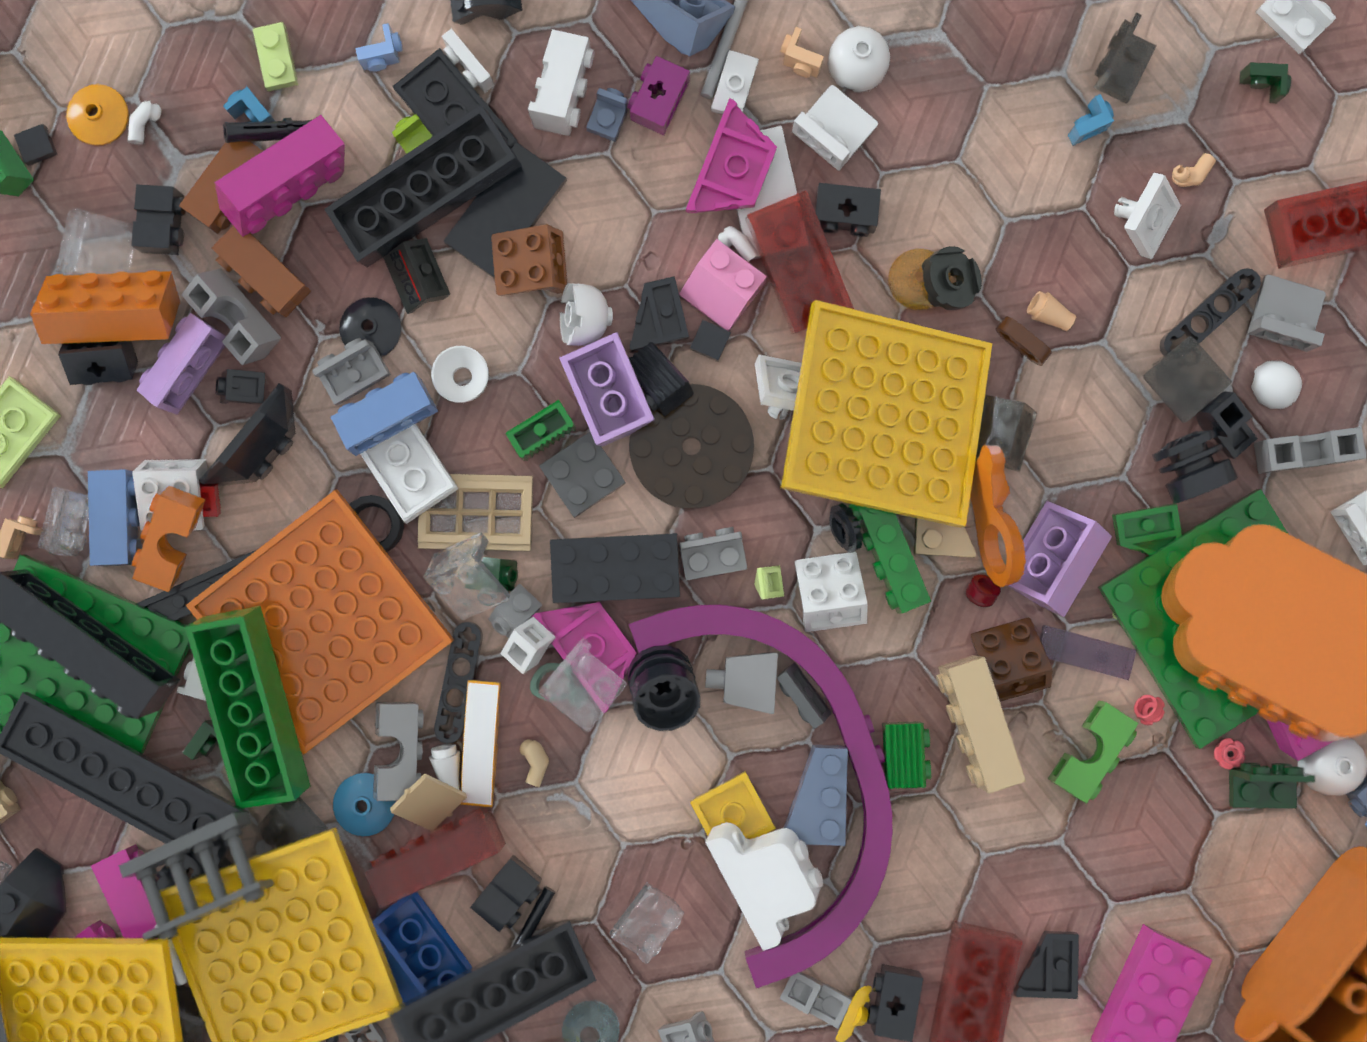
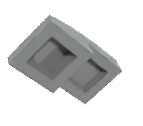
[780,972,853,1029]

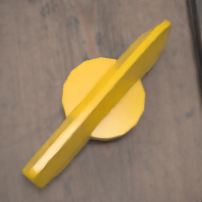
[835,985,872,1042]

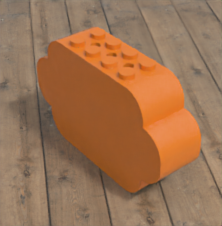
[1162,525,1367,742]
[1234,846,1367,1042]

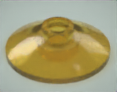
[888,249,950,310]

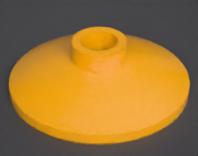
[66,84,129,146]

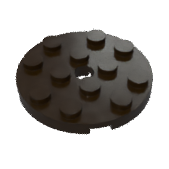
[629,384,754,509]

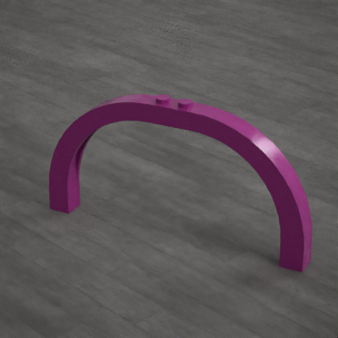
[629,605,893,989]

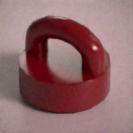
[966,574,1001,607]

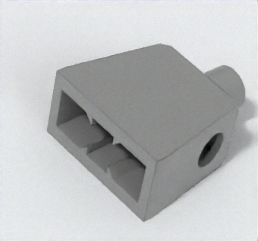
[705,652,778,714]

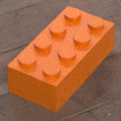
[30,270,180,344]

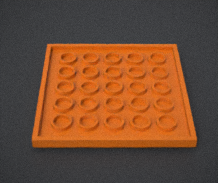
[186,489,454,755]

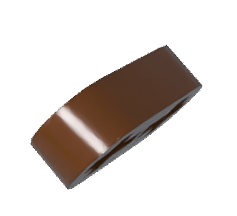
[996,316,1052,366]

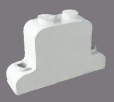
[705,822,823,951]

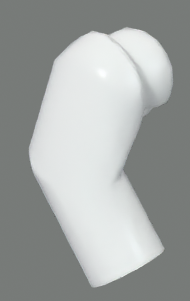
[128,101,161,145]
[718,226,759,262]

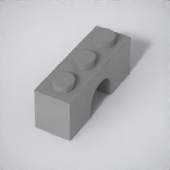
[181,269,281,365]
[1254,427,1366,474]
[373,702,423,801]

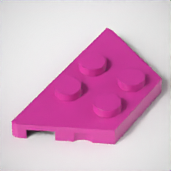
[686,98,777,213]
[532,602,637,714]

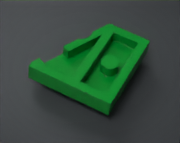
[1112,504,1182,555]

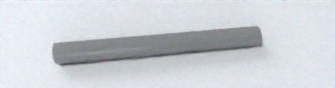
[701,0,748,99]

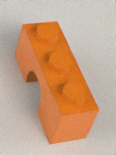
[131,486,206,592]

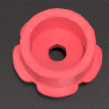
[1134,695,1165,725]
[1214,738,1245,770]

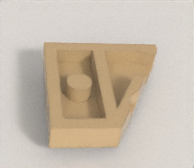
[914,518,976,558]

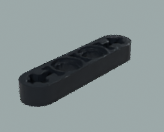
[1160,268,1261,360]
[434,622,483,743]

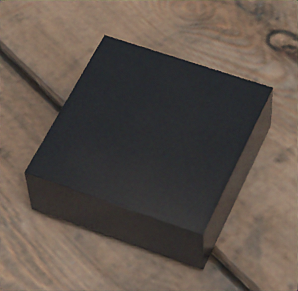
[14,124,58,166]
[690,320,731,362]

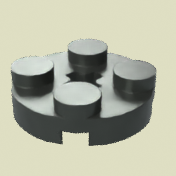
[922,246,982,311]

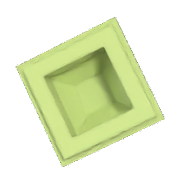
[754,566,784,599]

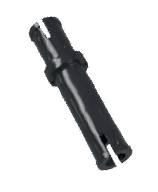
[223,118,312,143]

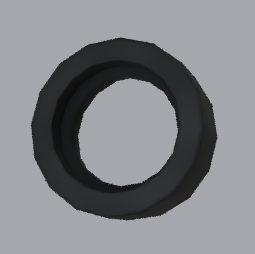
[349,495,404,552]

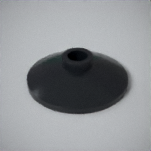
[339,297,402,357]

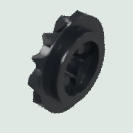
[829,503,863,553]

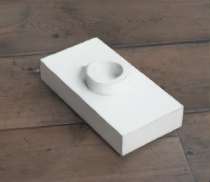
[711,50,759,115]

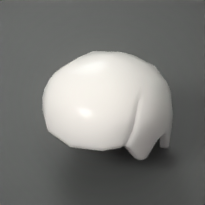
[1251,360,1302,409]

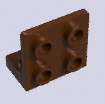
[971,617,1053,702]

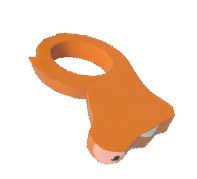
[970,445,1026,587]

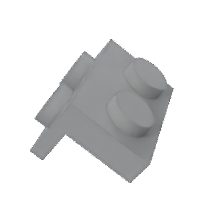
[312,338,391,405]

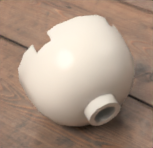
[828,26,890,92]
[560,283,613,346]
[1298,738,1367,796]

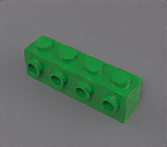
[848,504,932,614]

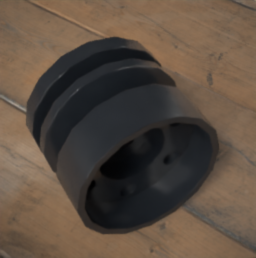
[1152,428,1238,504]
[628,645,700,731]

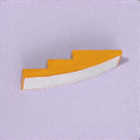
[461,680,501,807]

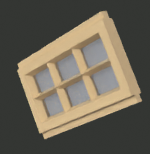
[418,474,533,551]

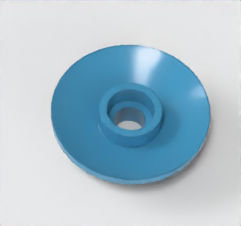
[333,773,396,836]

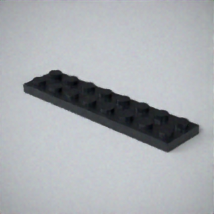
[0,692,249,869]

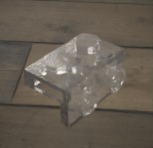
[609,882,684,964]

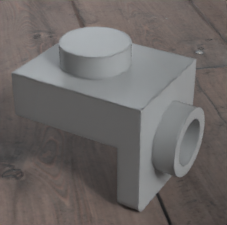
[488,584,542,638]

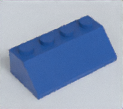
[372,888,472,1003]

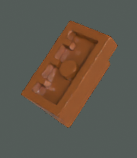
[491,224,568,296]

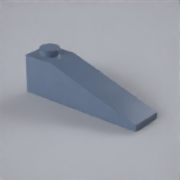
[631,0,735,57]

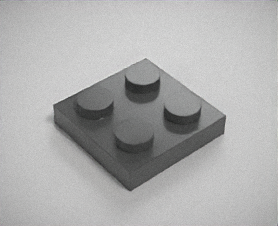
[539,432,626,518]

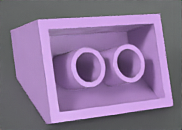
[137,313,226,415]
[559,332,655,447]
[1007,501,1112,617]

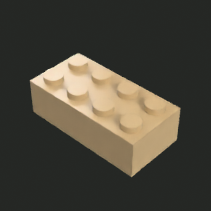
[936,655,1026,793]

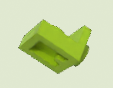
[392,114,433,154]

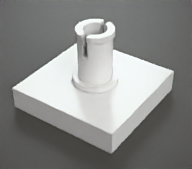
[1114,173,1181,259]
[755,355,802,420]

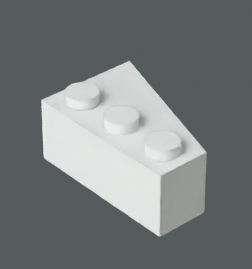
[528,29,594,136]

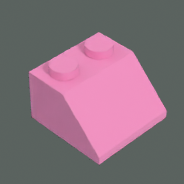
[679,239,767,331]

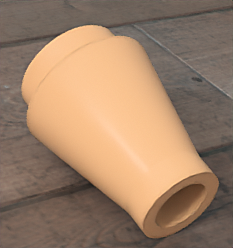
[1027,291,1076,331]

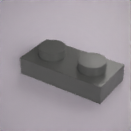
[777,662,832,729]

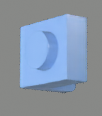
[355,23,403,72]

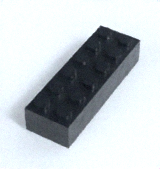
[324,104,522,267]
[0,569,180,719]
[387,921,597,1042]

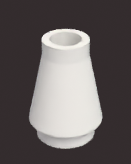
[429,744,460,790]

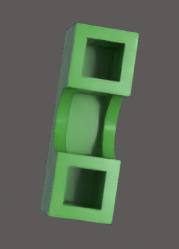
[1048,700,1139,804]

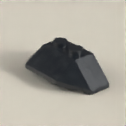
[199,383,296,486]
[0,848,67,938]

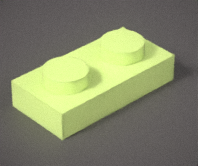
[253,22,298,92]

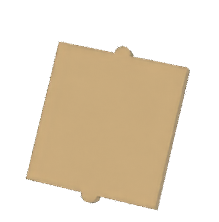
[390,774,467,831]

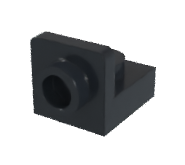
[215,369,265,405]

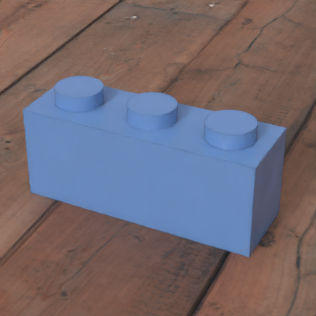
[331,372,438,456]
[88,469,142,566]

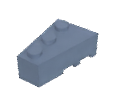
[784,745,848,846]

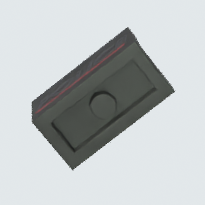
[383,238,450,314]

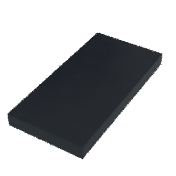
[392,48,518,148]
[444,142,567,279]

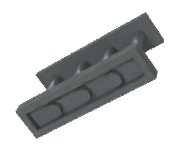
[119,812,274,940]

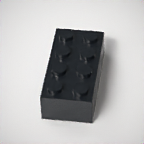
[550,533,680,603]

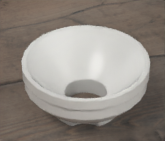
[431,346,489,403]

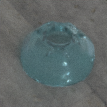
[562,1001,620,1042]

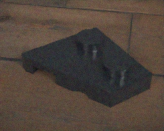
[630,276,689,352]
[1014,931,1079,999]

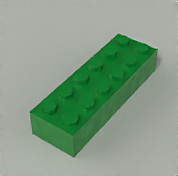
[185,606,311,809]

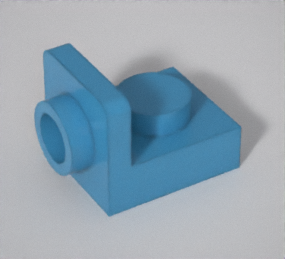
[223,87,275,122]
[1068,94,1114,146]

